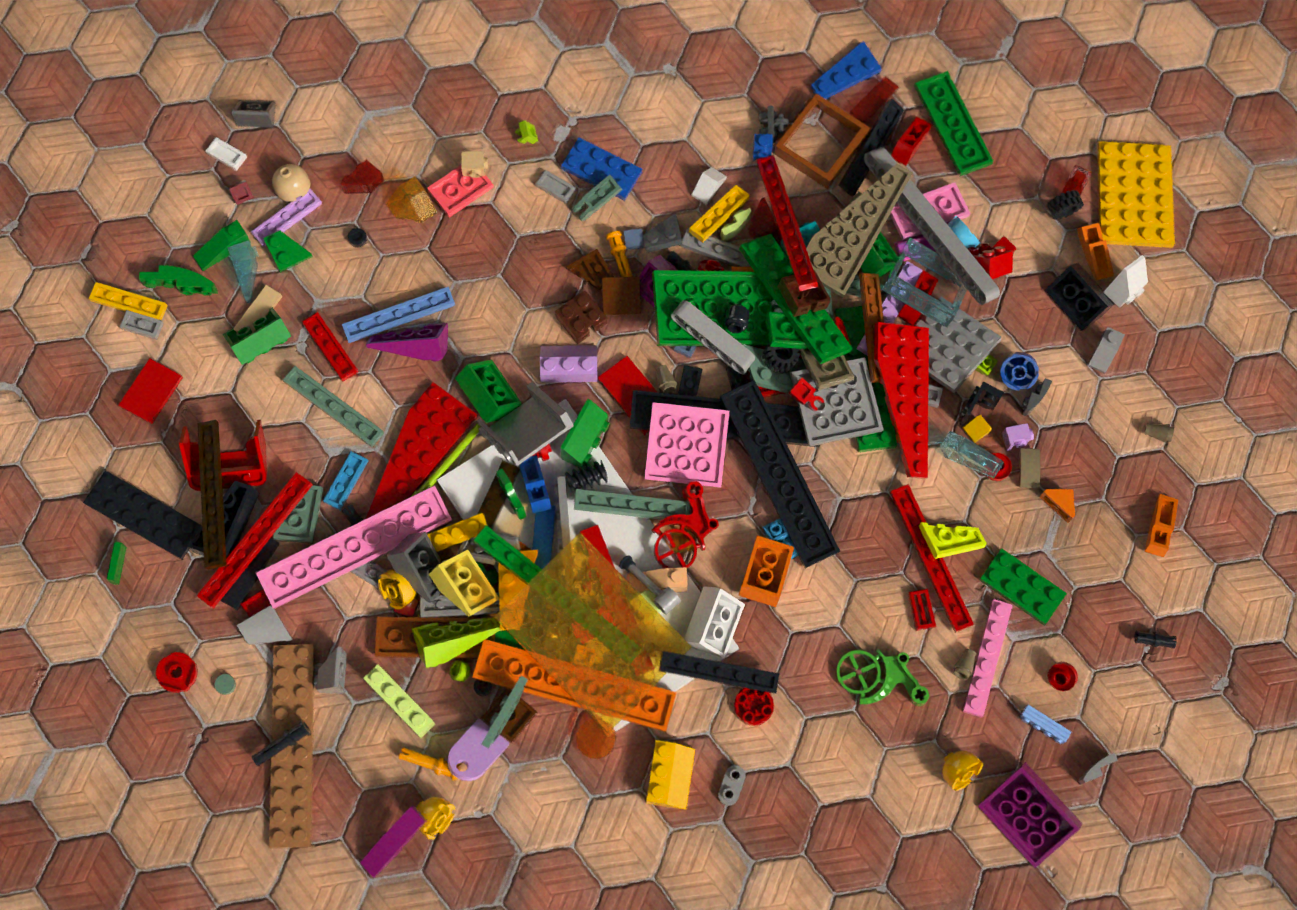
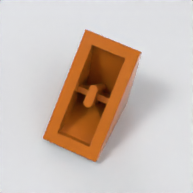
[1040,489,1075,523]

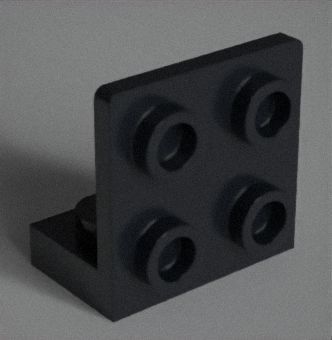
[960,381,1004,426]

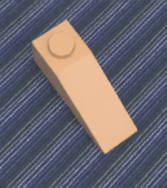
[627,567,688,594]

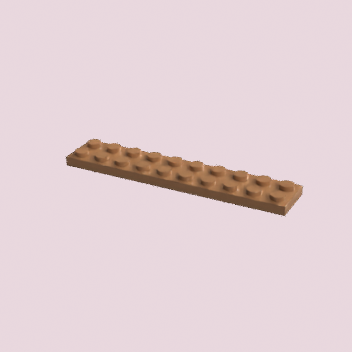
[269,644,315,849]

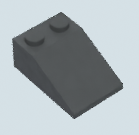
[387,532,442,603]

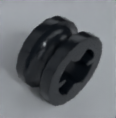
[473,680,492,696]

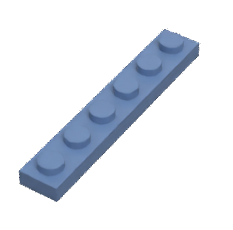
[342,287,455,343]

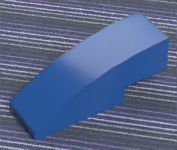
[519,455,552,514]

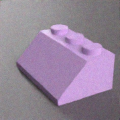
[540,345,597,383]

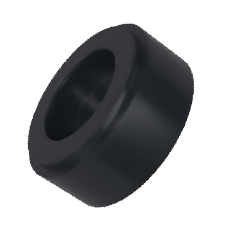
[348,228,367,248]

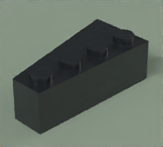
[186,481,260,559]

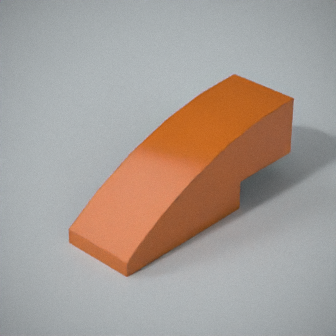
[1077,223,1114,280]
[1144,494,1178,557]

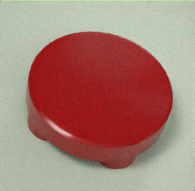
[734,688,774,726]

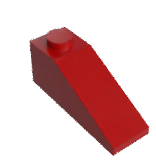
[891,116,933,166]
[897,270,939,325]

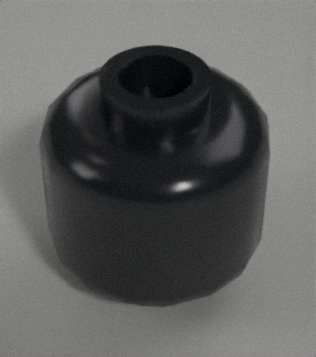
[724,304,750,333]

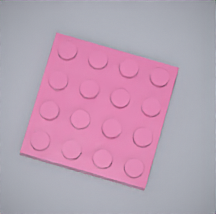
[644,403,729,487]

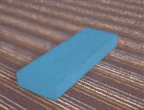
[323,451,368,511]

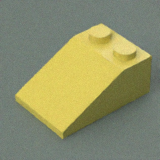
[429,550,499,617]

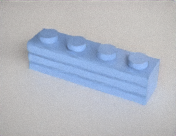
[1020,705,1072,744]

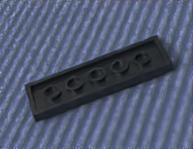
[83,471,202,560]

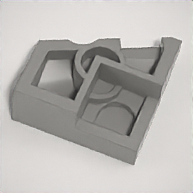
[237,605,293,645]

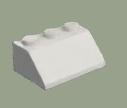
[683,586,745,659]

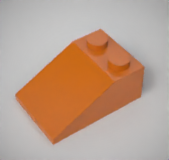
[738,535,794,607]

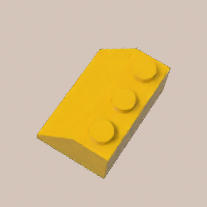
[646,740,695,810]

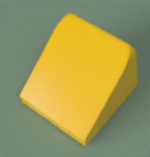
[963,415,992,443]

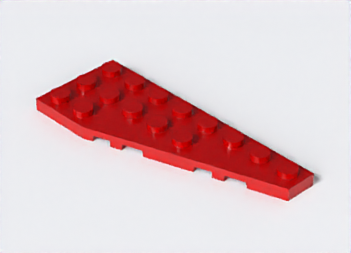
[874,322,929,479]
[366,382,478,519]

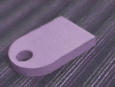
[447,718,509,781]

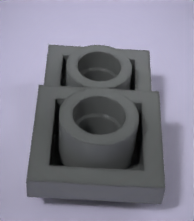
[1021,378,1052,416]

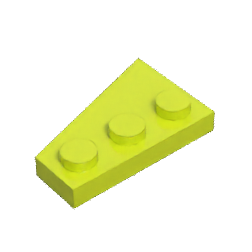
[919,522,987,559]

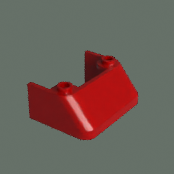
[179,419,267,491]

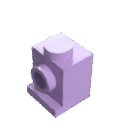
[1002,423,1034,451]

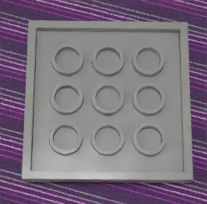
[915,297,1001,393]
[790,357,884,447]

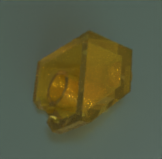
[386,176,437,223]

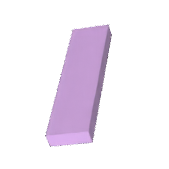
[251,189,322,247]

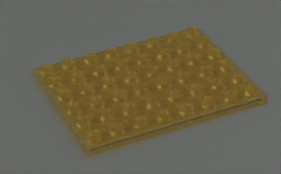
[494,533,692,733]

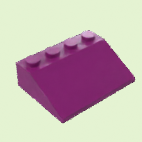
[978,762,1083,868]

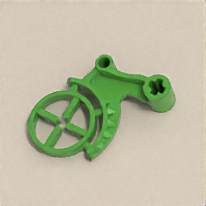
[837,649,929,706]

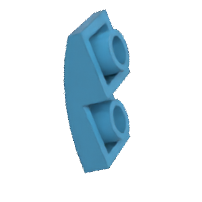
[763,519,798,559]

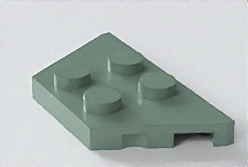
[742,344,807,393]
[481,676,528,749]

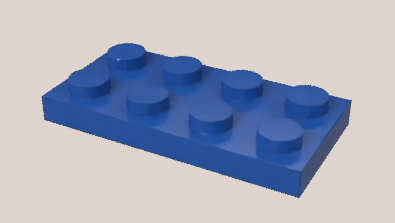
[561,137,642,201]

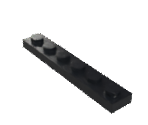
[838,99,904,196]
[659,651,779,694]

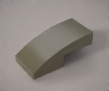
[1018,448,1040,488]

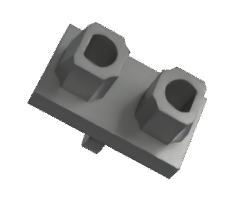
[759,106,789,144]

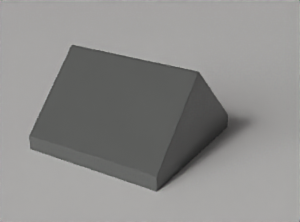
[232,100,276,128]

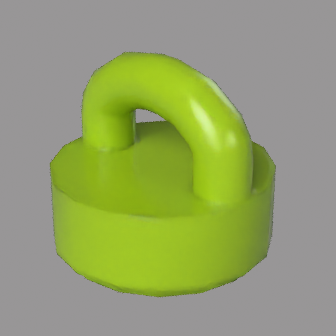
[450,660,471,682]

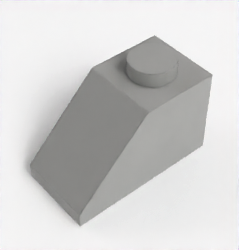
[1088,327,1125,374]

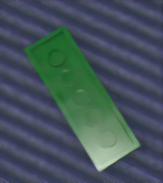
[914,71,994,177]

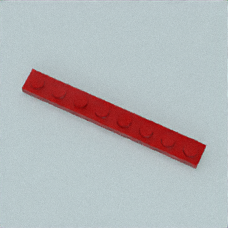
[197,472,313,609]
[890,484,974,633]

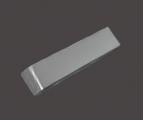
[671,300,755,374]

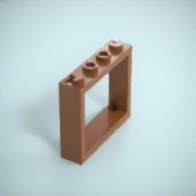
[774,93,870,189]

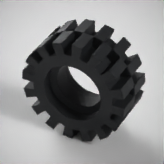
[1047,190,1084,220]
[762,343,800,373]

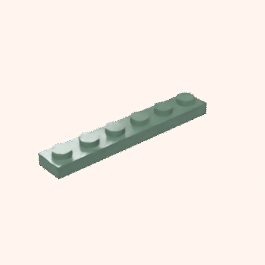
[283,366,384,447]
[574,489,690,520]

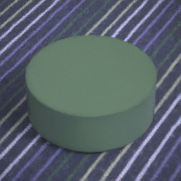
[215,674,236,695]

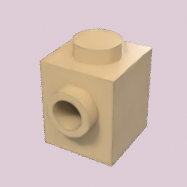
[462,151,488,178]

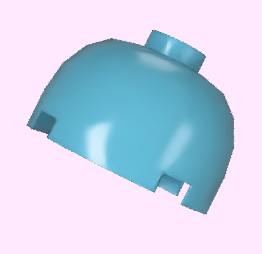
[947,216,980,249]

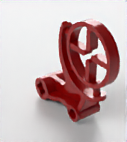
[651,481,719,569]

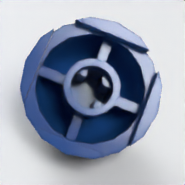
[1000,352,1039,391]

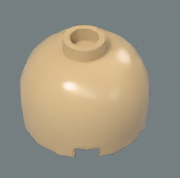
[272,164,311,201]

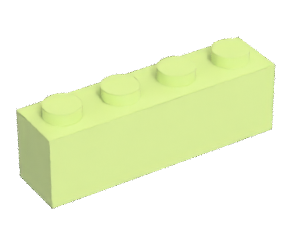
[363,665,435,738]

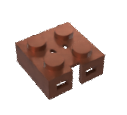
[777,270,831,317]
[555,290,607,344]

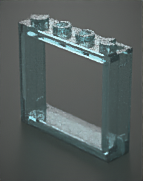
[882,238,967,327]

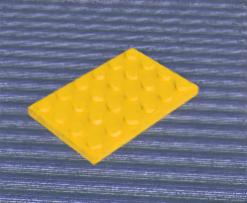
[1097,141,1175,248]

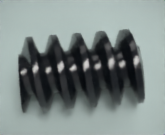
[565,460,608,492]

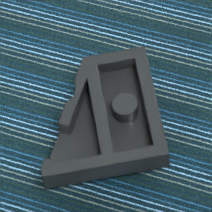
[643,214,682,253]

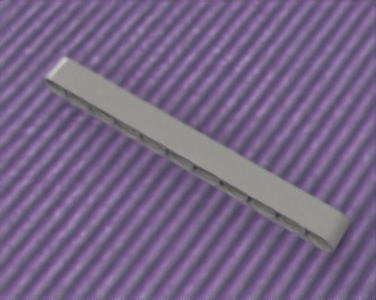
[864,147,1000,305]

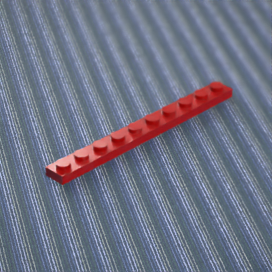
[756,155,818,292]

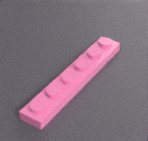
[962,599,1012,718]

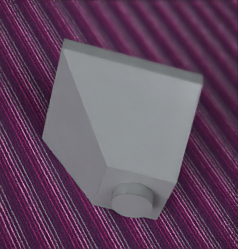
[314,647,347,694]

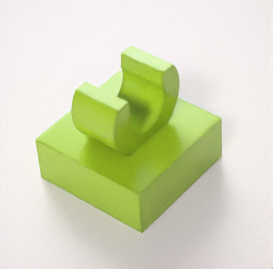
[515,120,538,144]

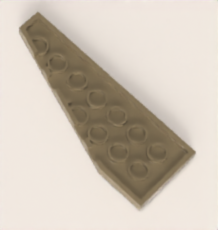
[806,164,913,297]

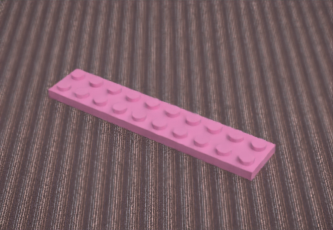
[256,486,452,609]

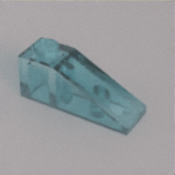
[227,240,259,303]
[940,431,1004,478]

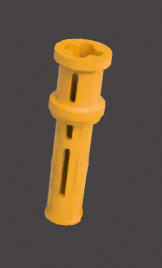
[605,231,633,277]
[399,747,461,781]

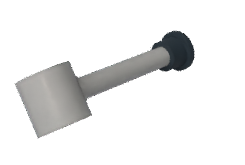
[619,555,681,615]

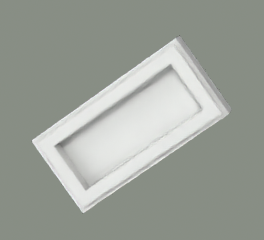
[206,137,247,171]

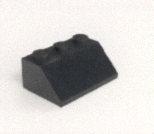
[1045,263,1115,331]

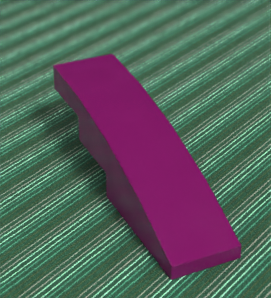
[360,806,427,878]

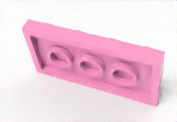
[890,182,970,241]

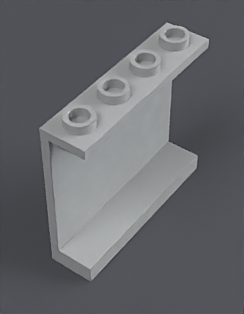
[477,382,574,466]

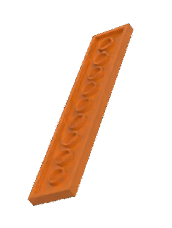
[472,639,677,732]

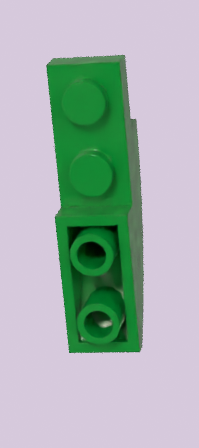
[139,265,218,296]

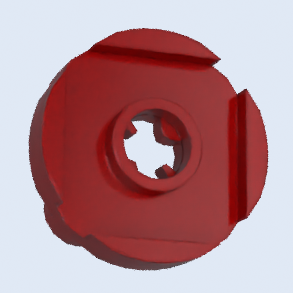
[156,652,198,693]

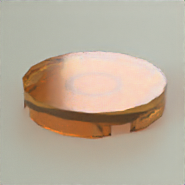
[576,718,617,759]

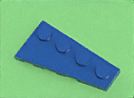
[811,41,882,99]

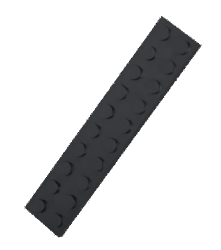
[720,380,840,569]
[629,390,820,447]

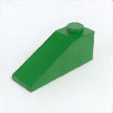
[193,220,251,271]

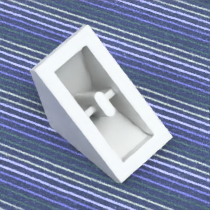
[692,167,727,205]

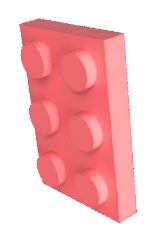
[427,165,494,218]

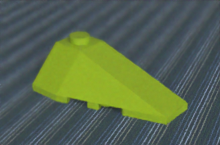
[412,617,500,668]

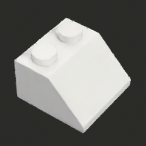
[1104,255,1148,308]

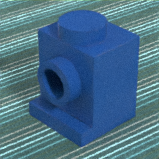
[753,134,773,160]

